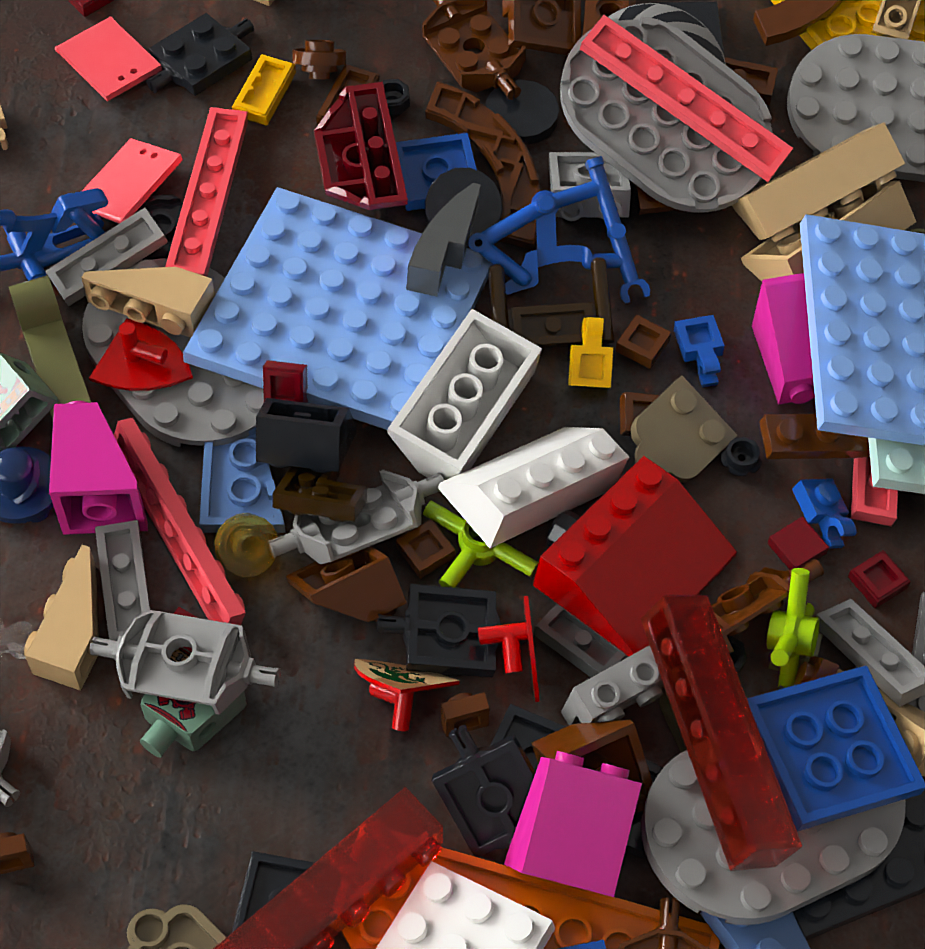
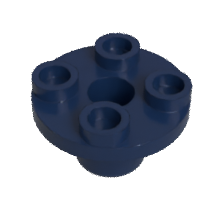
[0,446,53,524]

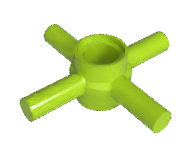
[423,500,539,588]
[767,568,820,688]

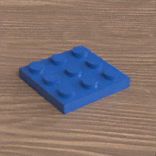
[741,665,925,832]

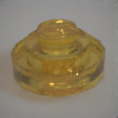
[214,513,278,577]

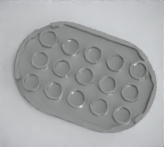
[560,16,773,212]
[787,34,925,182]
[82,258,264,447]
[641,723,905,925]

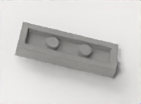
[45,207,168,306]
[95,520,151,641]
[816,599,925,707]

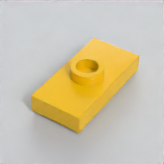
[232,54,296,126]

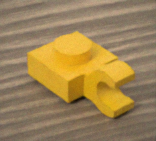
[568,317,613,388]

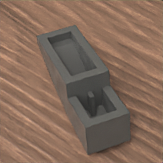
[406,183,481,296]

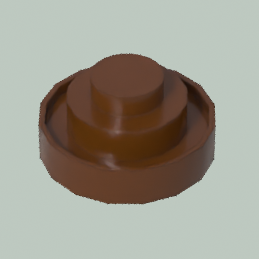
[292,40,346,79]

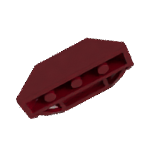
[314,81,408,210]

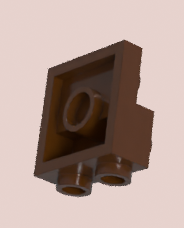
[502,0,581,55]

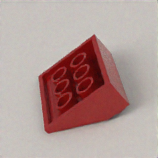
[533,456,737,656]

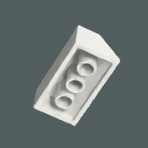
[387,309,542,481]
[438,427,629,548]

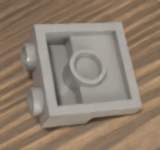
[549,152,631,221]
[561,645,670,725]

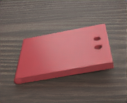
[55,16,162,102]
[82,138,183,224]

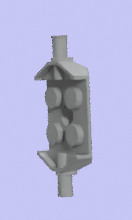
[267,470,444,564]
[90,610,281,715]

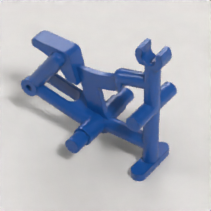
[469,156,650,303]
[0,188,109,281]

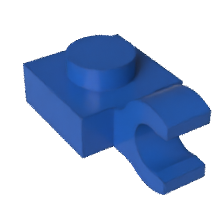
[674,315,725,387]
[792,479,857,549]

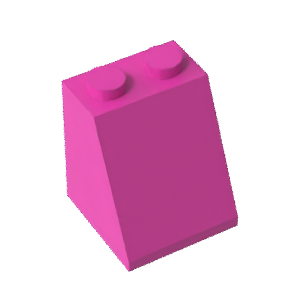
[752,273,815,405]
[49,401,148,535]
[504,751,642,897]

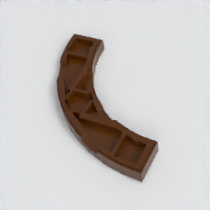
[753,0,843,46]
[425,81,540,251]

